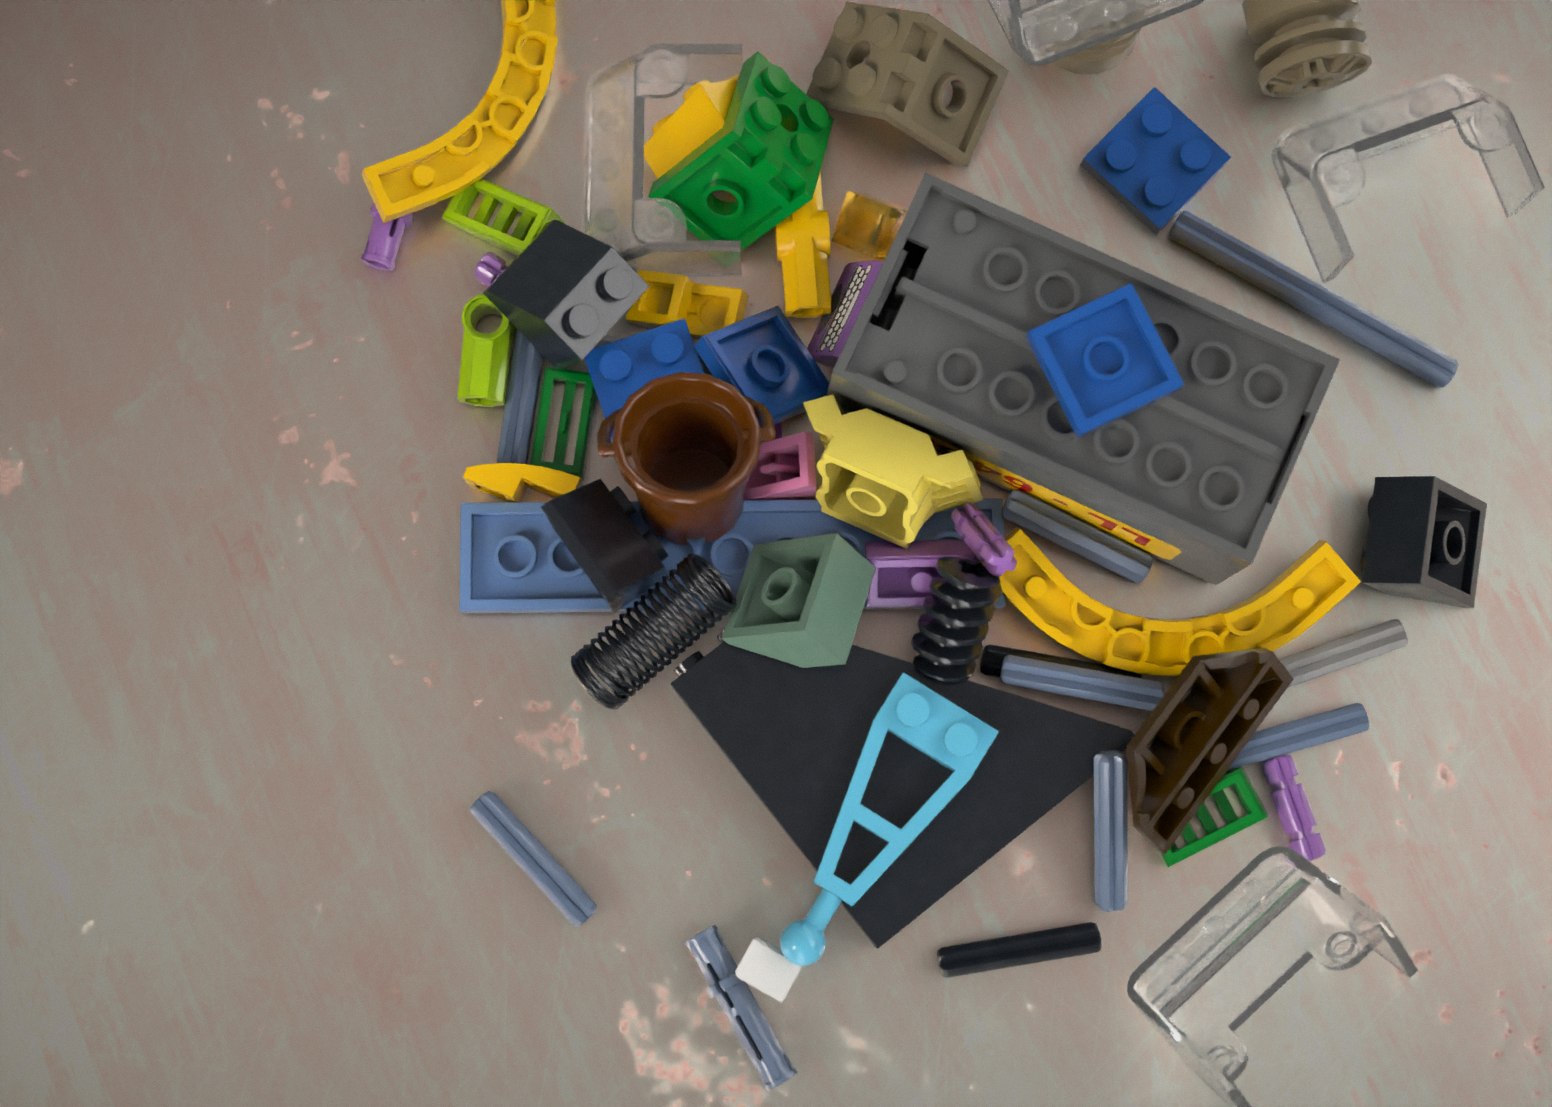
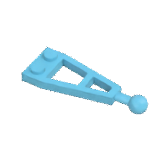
[780,672,999,966]

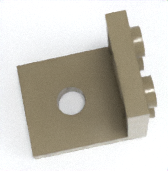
[806,2,1009,167]

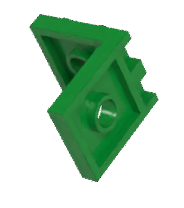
[648,51,834,262]

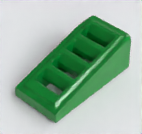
[1161,767,1268,867]

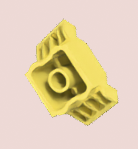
[803,394,984,549]

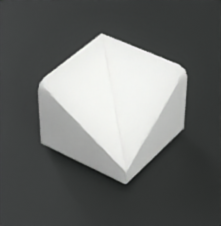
[735,937,802,1003]

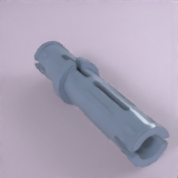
[684,925,798,1091]

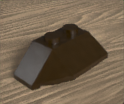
[1127,648,1294,855]

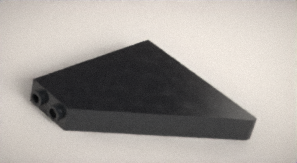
[670,629,1135,949]

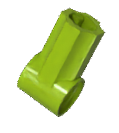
[457,294,516,407]

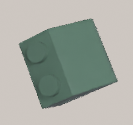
[721,533,876,668]

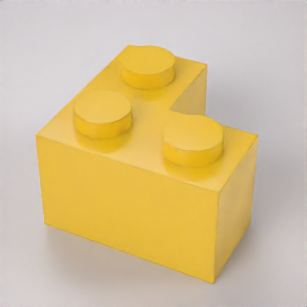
[640,74,740,178]

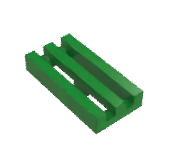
[530,367,597,481]

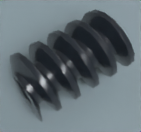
[911,556,1002,683]

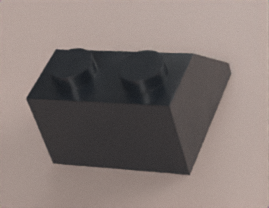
[483,219,649,370]
[1360,476,1487,608]
[541,478,669,613]

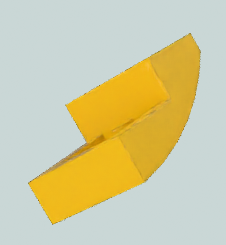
[626,269,749,340]
[463,463,584,502]

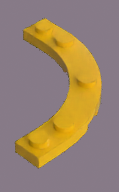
[362,0,558,223]
[978,527,1361,676]

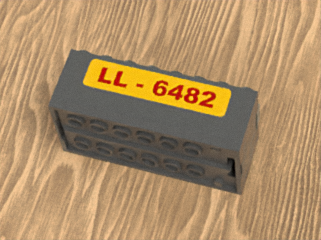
[827,173,1340,585]

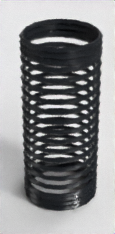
[571,553,737,710]

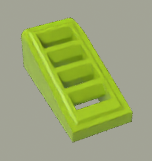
[441,178,564,257]

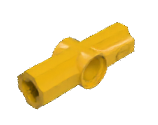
[775,173,832,319]

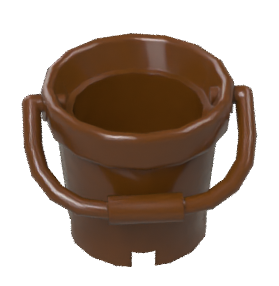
[597,372,776,545]

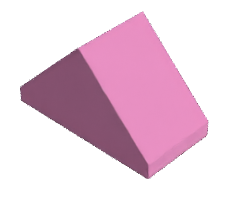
[744,432,816,500]

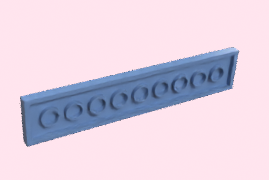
[459,498,1005,613]

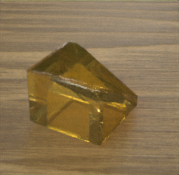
[831,191,908,260]

